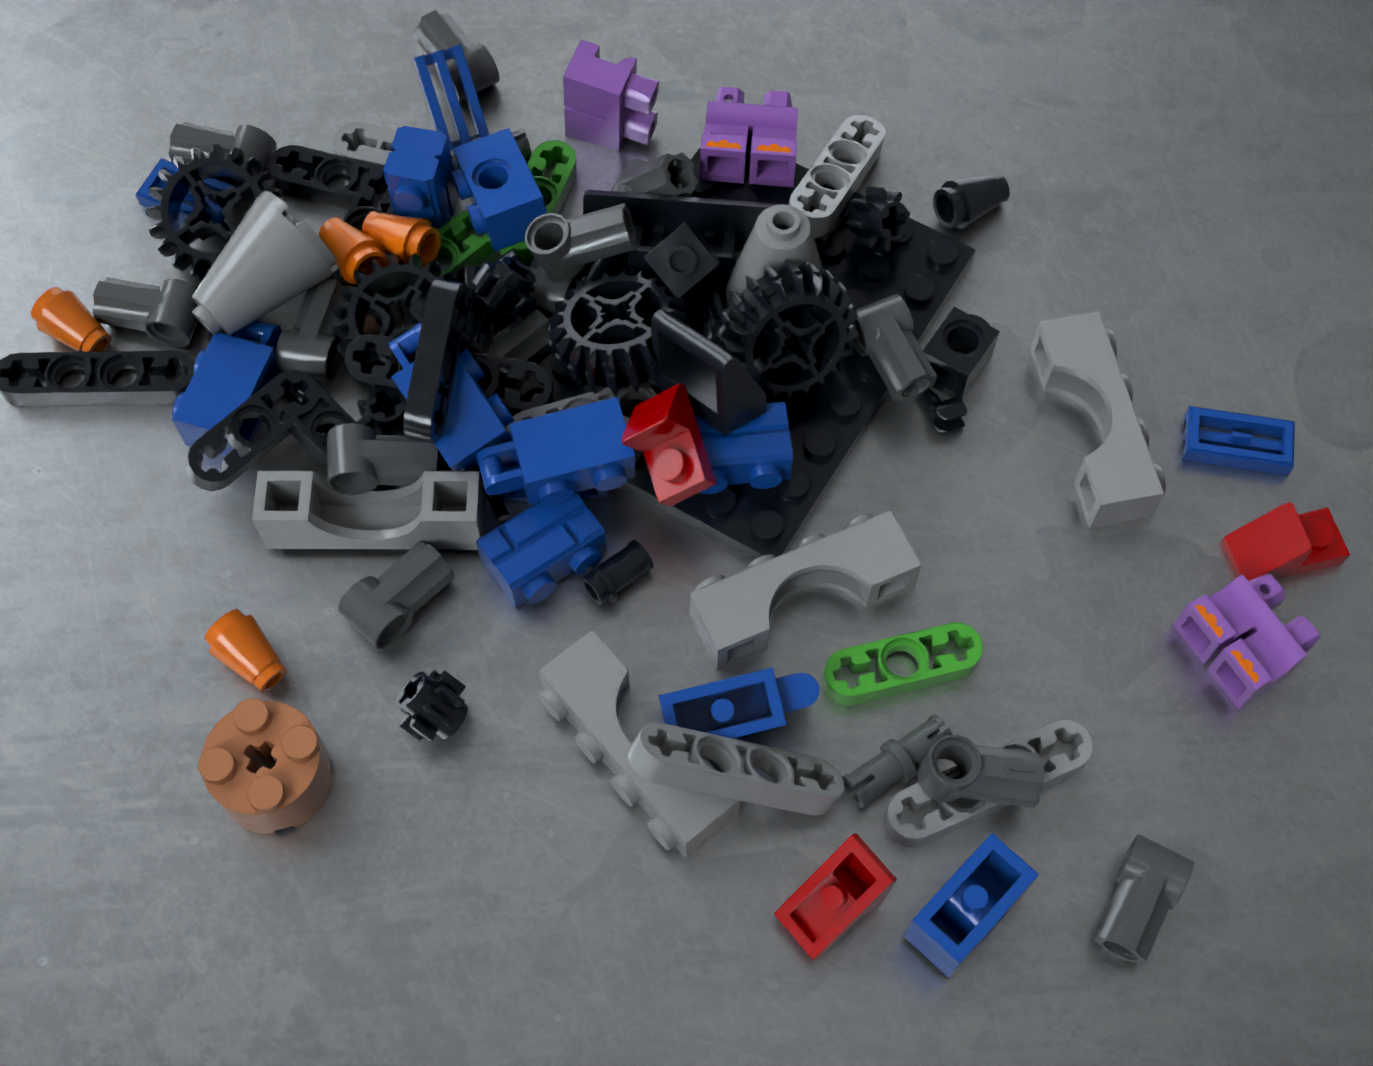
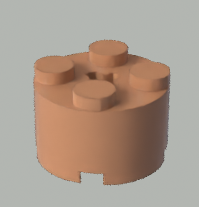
[198,698,332,834]

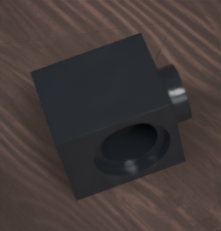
[643,220,722,299]
[923,306,1000,400]

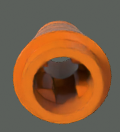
[362,211,441,268]
[319,217,388,285]
[31,287,112,352]
[204,609,287,693]

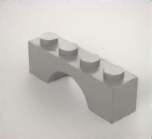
[1030,311,1166,529]
[252,471,486,550]
[689,510,921,671]
[538,629,741,859]

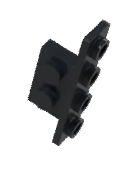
[583,190,786,278]

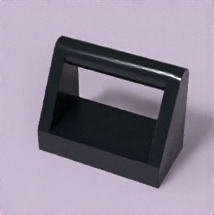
[651,309,767,436]

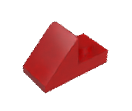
[621,383,716,507]
[1222,502,1350,581]
[774,833,897,960]

